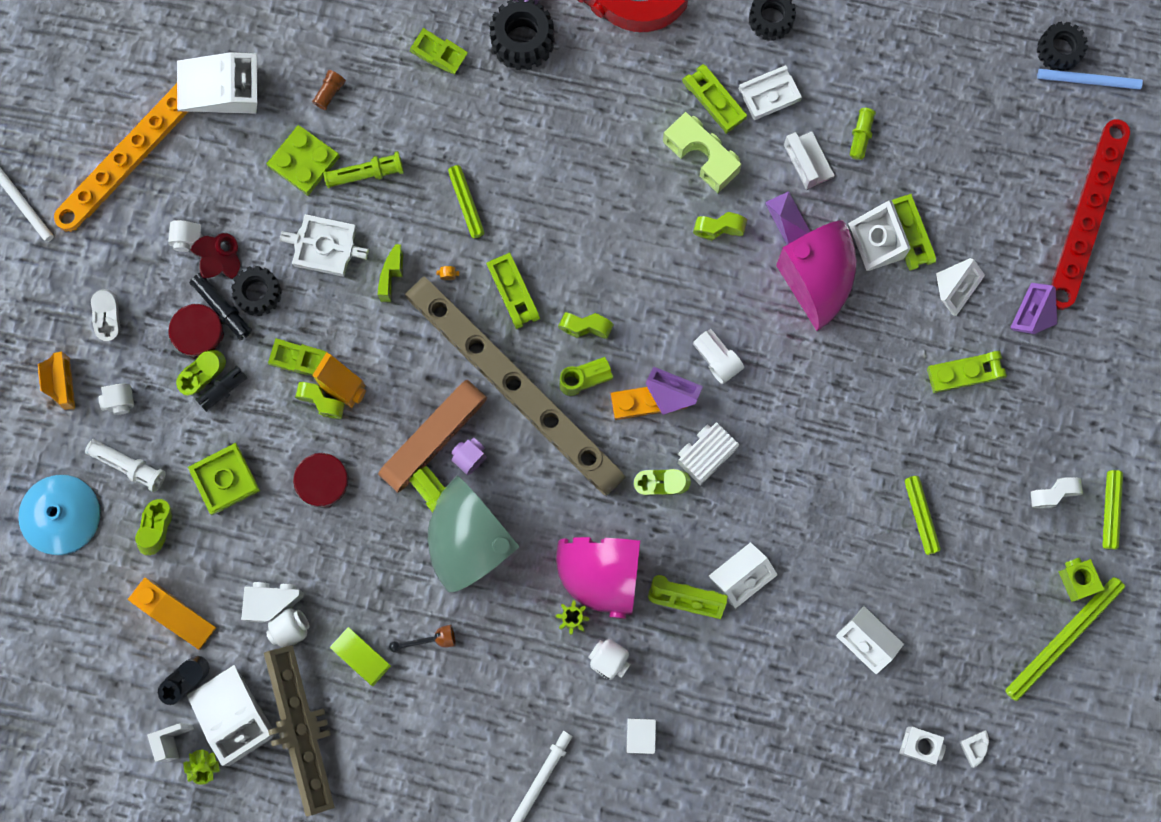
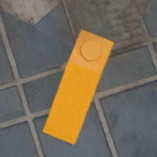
[312,352,366,408]
[127,577,216,650]

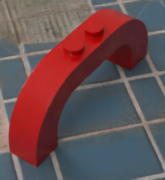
[577,0,688,32]

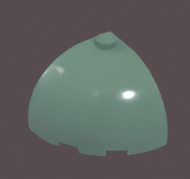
[427,475,520,592]

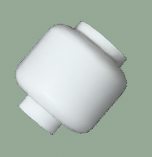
[266,608,309,648]
[588,639,631,680]

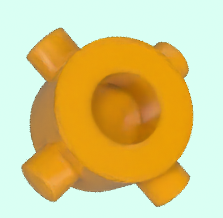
[436,266,459,280]

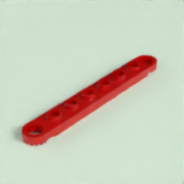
[1051,119,1130,310]

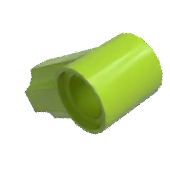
[559,357,613,396]
[409,466,446,513]

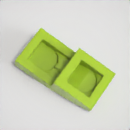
[409,28,468,75]
[377,244,404,302]
[267,338,326,376]
[330,627,391,686]

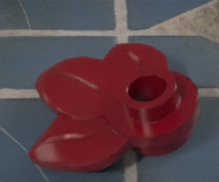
[190,233,240,279]

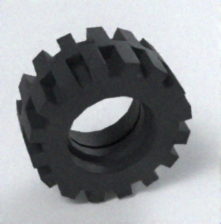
[749,0,796,41]
[1037,22,1088,71]
[231,266,282,316]

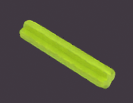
[448,165,484,238]
[1102,470,1123,550]
[904,476,941,555]

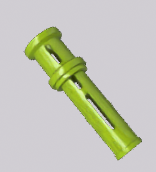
[323,151,404,188]

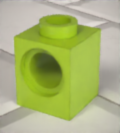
[1058,557,1104,602]

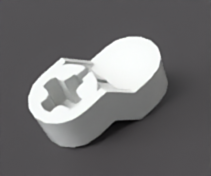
[91,289,120,341]
[1031,477,1083,508]

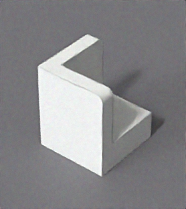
[626,719,656,754]

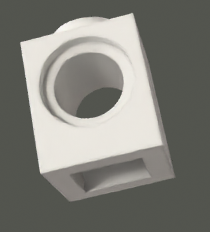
[899,727,946,765]

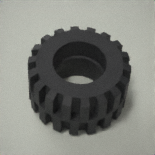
[489,0,554,71]

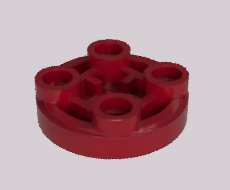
[168,304,224,358]
[293,453,349,508]

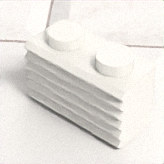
[677,422,739,486]

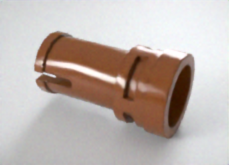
[312,70,346,110]

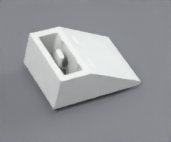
[177,53,257,114]
[187,665,277,766]

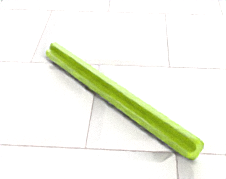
[1005,577,1125,701]

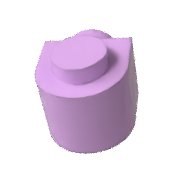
[451,437,487,475]

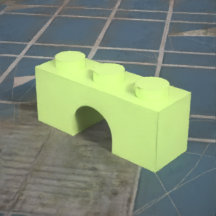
[663,112,742,193]

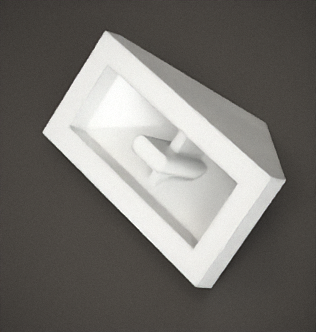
[936,258,985,316]

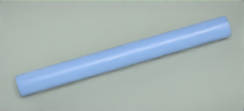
[1037,69,1143,90]

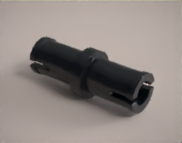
[195,365,248,412]

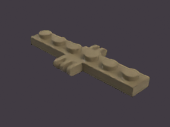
[264,645,335,817]

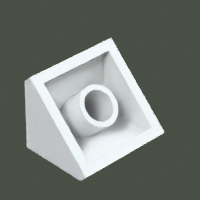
[848,200,911,271]

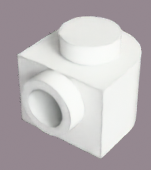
[168,220,203,252]
[99,384,134,415]

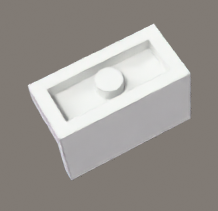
[784,131,835,190]
[709,542,777,609]
[836,606,904,674]
[147,723,194,762]

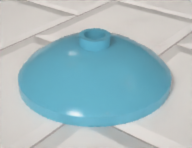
[18,475,100,555]

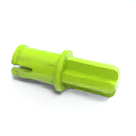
[849,108,876,160]

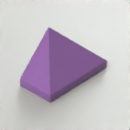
[765,191,810,245]
[1010,283,1057,334]
[646,367,703,415]

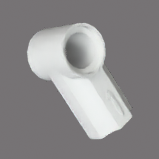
[693,329,744,384]

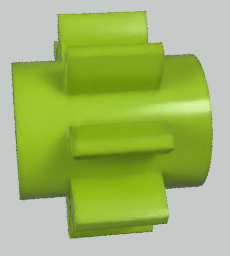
[555,600,590,635]
[183,749,220,785]

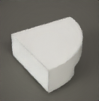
[960,730,989,768]

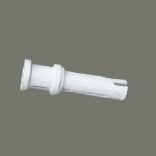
[85,439,166,492]

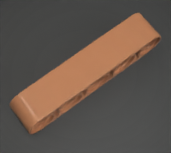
[378,380,487,493]

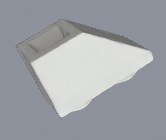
[241,582,304,623]

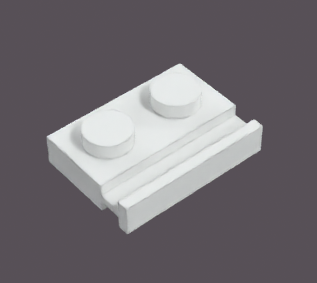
[738,65,802,121]

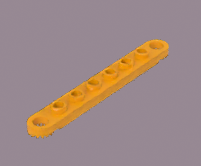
[54,83,188,232]

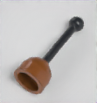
[389,625,456,652]

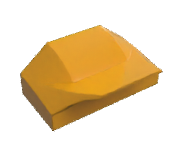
[38,351,75,410]

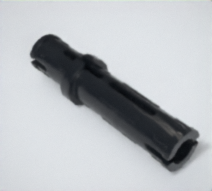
[189,273,252,340]

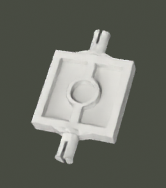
[280,214,369,277]

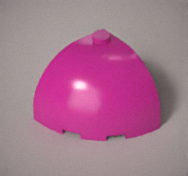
[776,220,856,331]
[556,537,640,619]

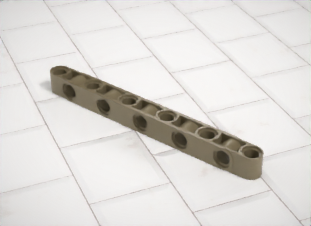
[404,276,626,497]

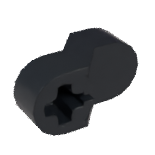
[157,656,210,705]

